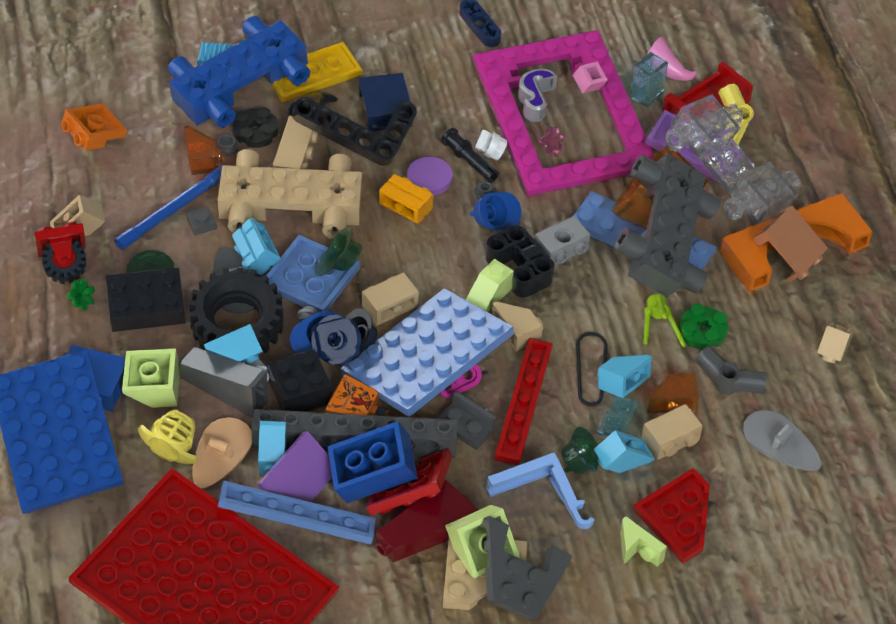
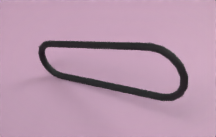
[576,332,608,406]

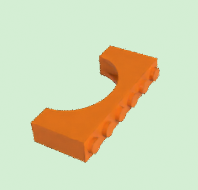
[720,193,873,292]

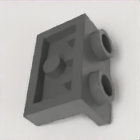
[437,392,496,450]

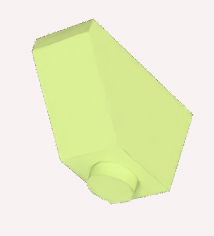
[466,259,514,312]

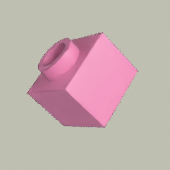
[572,61,608,94]

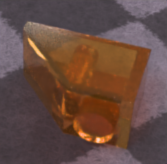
[184,126,222,175]
[646,372,699,414]

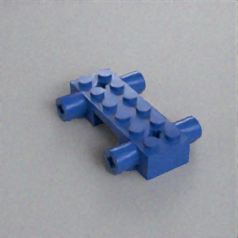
[168,16,310,128]

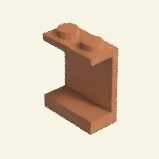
[752,205,828,282]

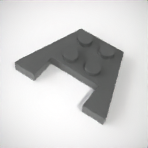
[483,516,572,621]

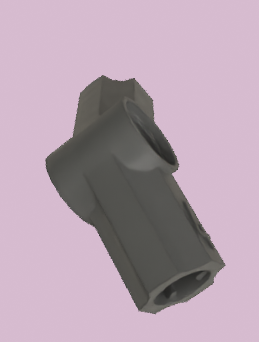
[695,347,767,395]

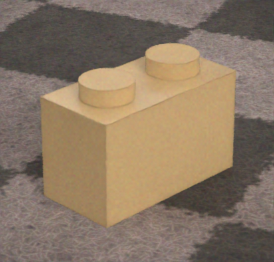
[362,272,419,326]
[641,404,703,460]

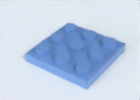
[266,235,360,312]

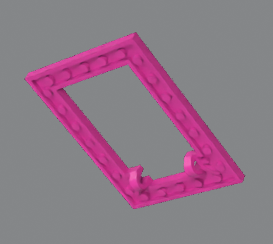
[473,30,657,197]

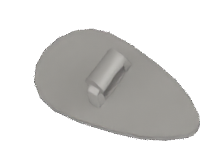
[742,410,822,471]

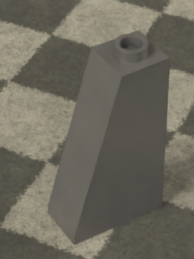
[179,347,268,418]

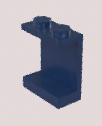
[359,73,413,131]

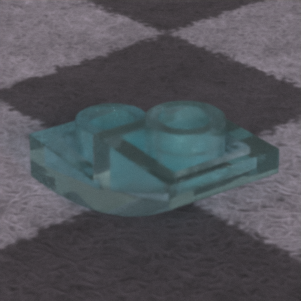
[598,395,639,437]

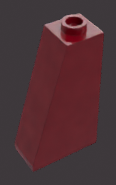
[376,480,479,563]

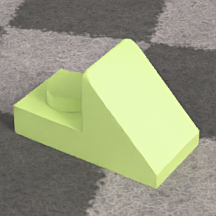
[620,516,667,567]

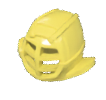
[138,410,198,464]

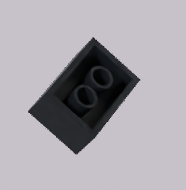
[106,267,186,332]

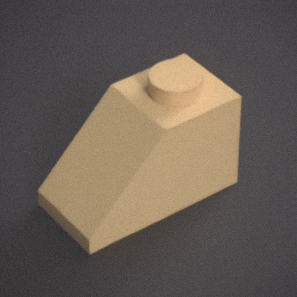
[50,194,105,236]
[492,302,543,352]
[817,323,855,363]

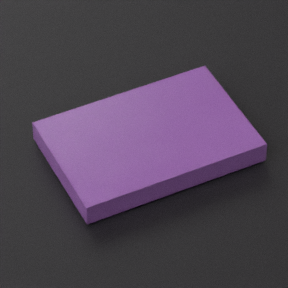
[257,431,332,502]

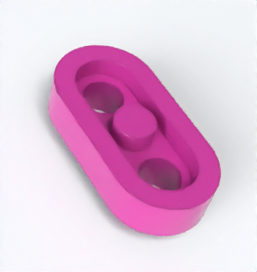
[438,365,482,398]

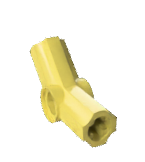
[718,84,754,147]

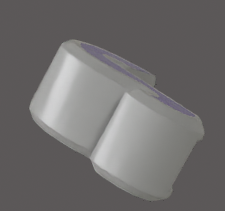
[518,69,558,122]

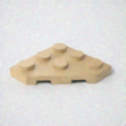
[443,538,527,610]

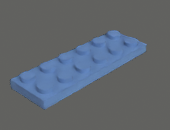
[574,191,716,270]

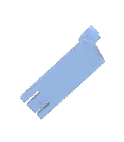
[486,453,595,529]

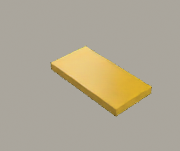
[269,42,363,102]

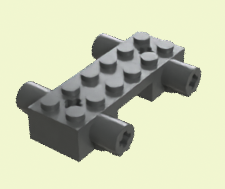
[614,153,721,297]

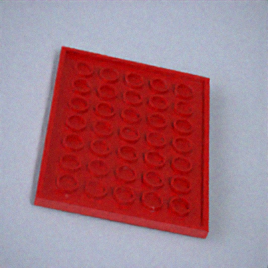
[69,468,339,624]

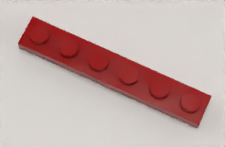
[495,338,553,466]

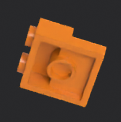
[61,103,127,151]

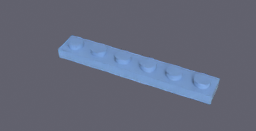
[218,481,376,545]

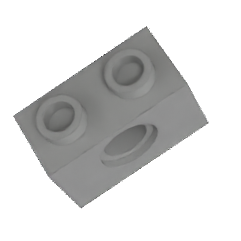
[535,216,590,266]

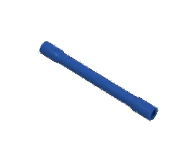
[114,165,222,250]

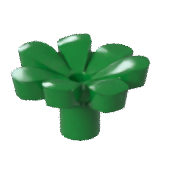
[67,279,95,311]

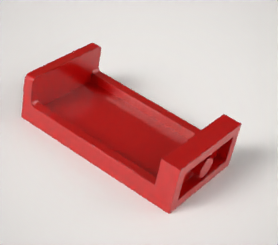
[662,62,753,130]

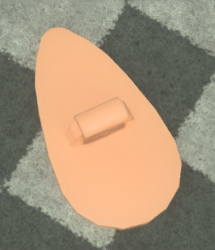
[192,417,252,490]

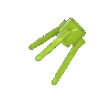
[643,294,686,347]

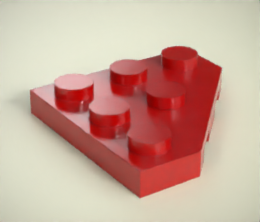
[366,448,453,515]
[633,468,710,564]

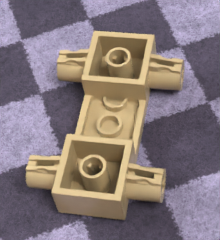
[218,149,362,239]

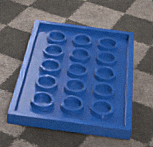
[0,350,124,514]

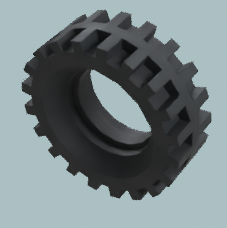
[189,267,283,353]

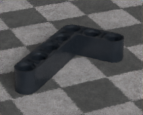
[292,97,417,166]

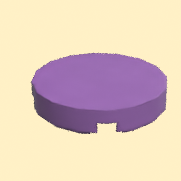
[407,157,452,196]

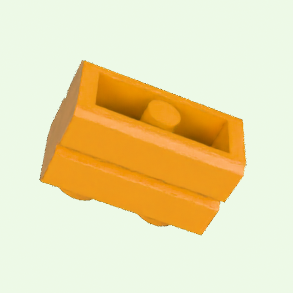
[379,174,434,224]

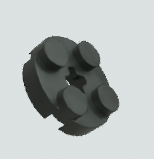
[233,107,278,148]

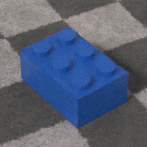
[328,421,418,503]

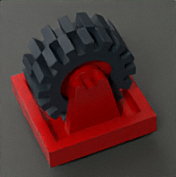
[34,222,87,284]

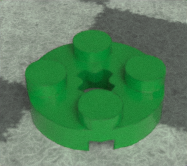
[679,304,728,350]

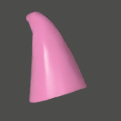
[641,36,697,81]

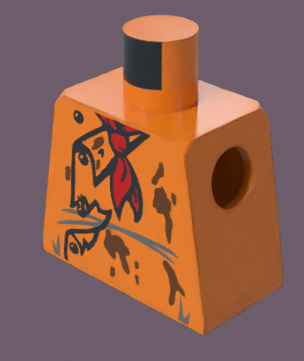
[325,374,389,416]

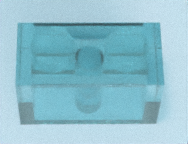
[630,52,668,108]

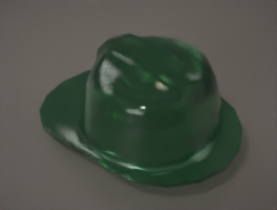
[314,227,362,276]
[561,427,599,475]

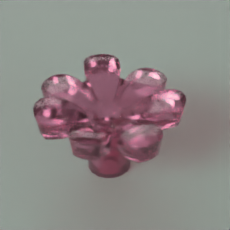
[539,126,564,157]

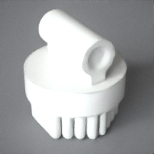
[475,130,507,161]

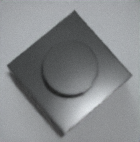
[187,207,217,235]

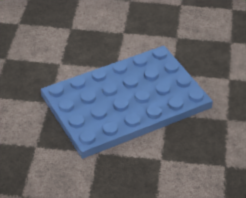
[340,288,514,417]

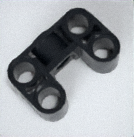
[486,225,554,298]

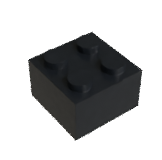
[267,349,332,412]

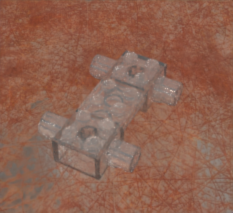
[666,94,801,225]

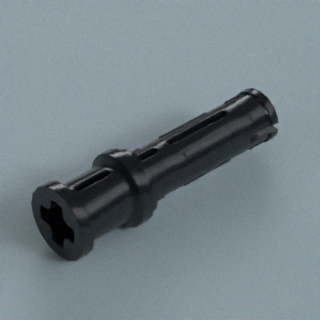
[441,128,499,183]

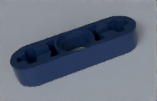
[460,0,501,47]

